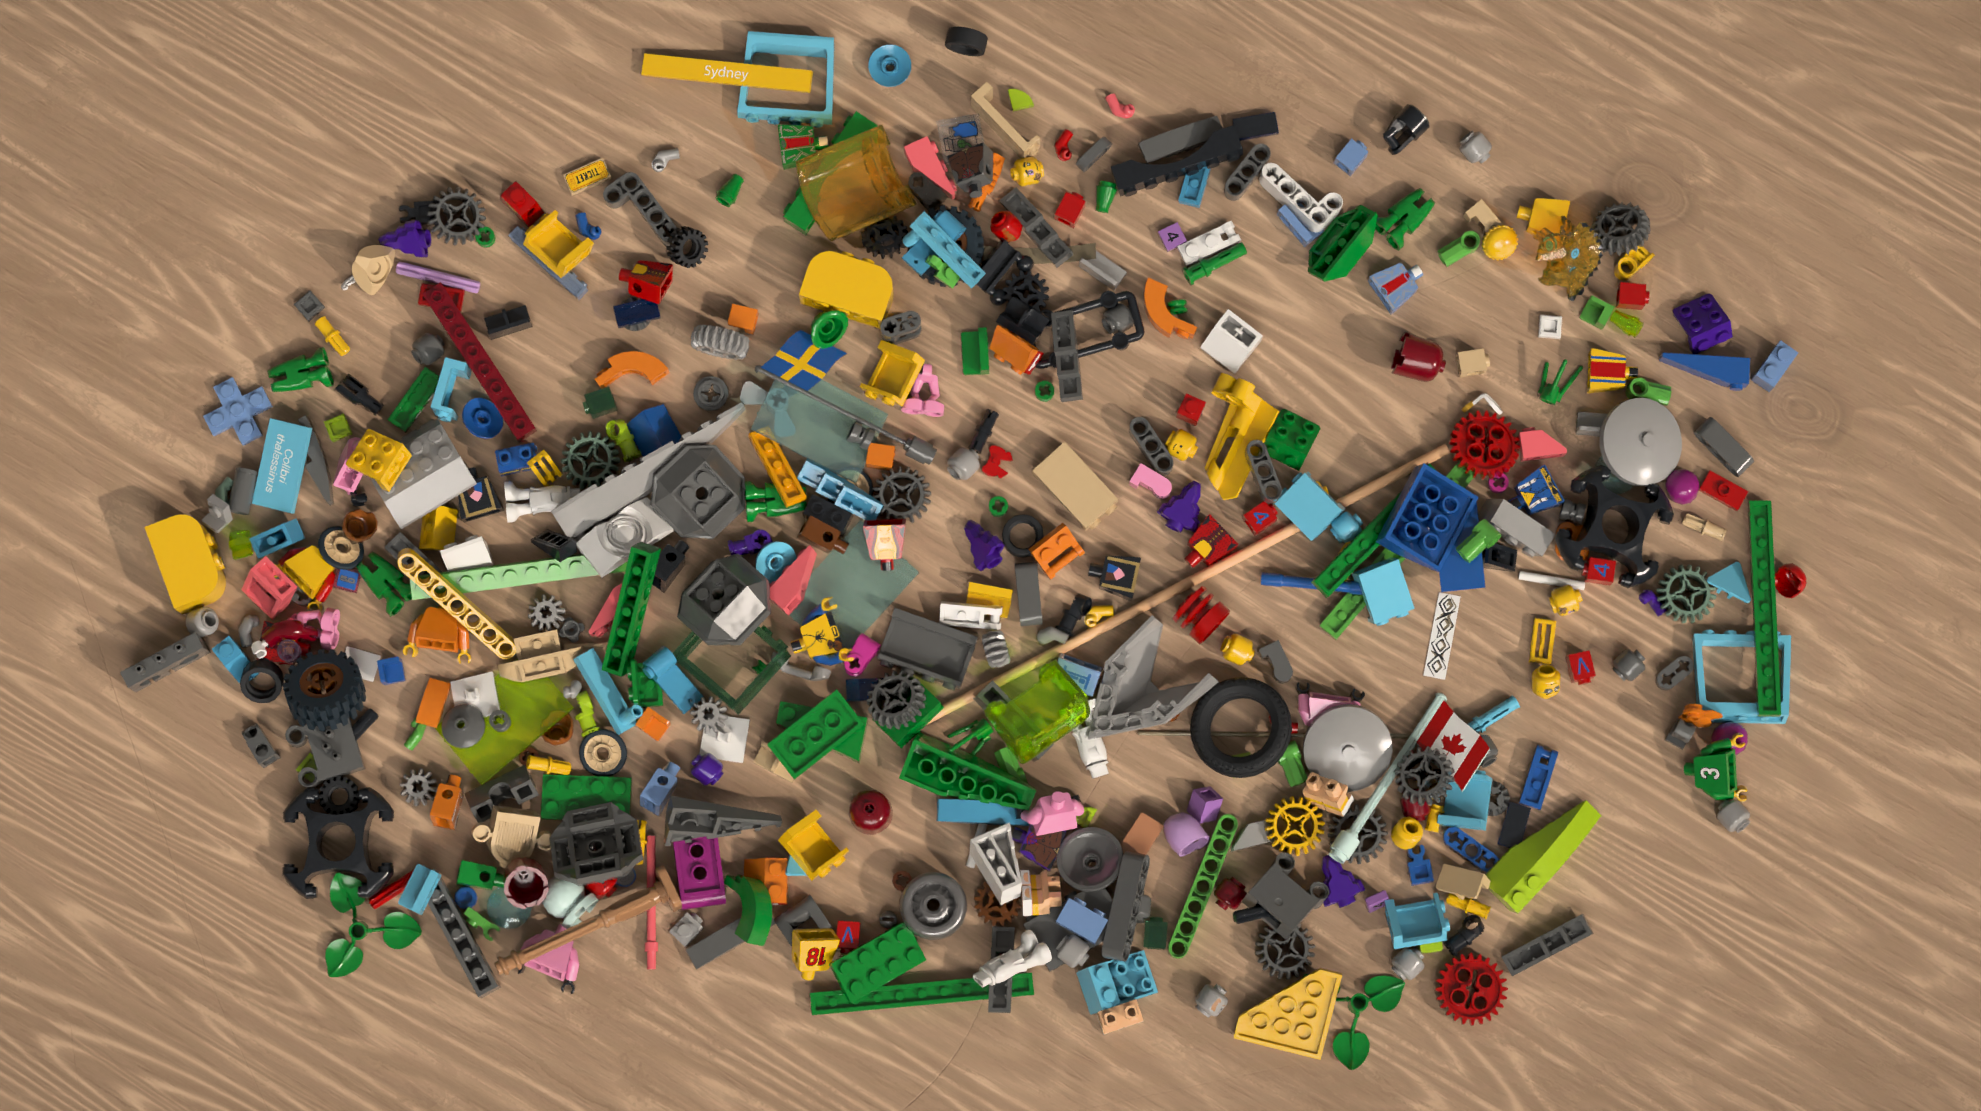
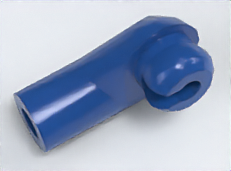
[575,213,602,240]

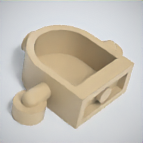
[471,805,552,868]

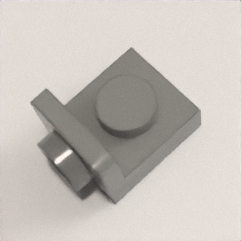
[202,494,233,533]
[669,912,704,947]

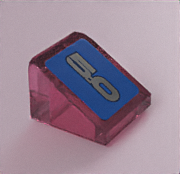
[333,569,361,594]

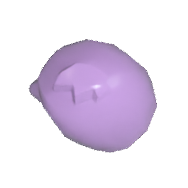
[1163,812,1210,857]

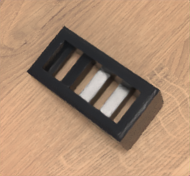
[531,529,577,562]

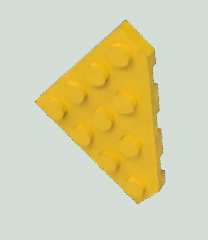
[1233,968,1342,1060]

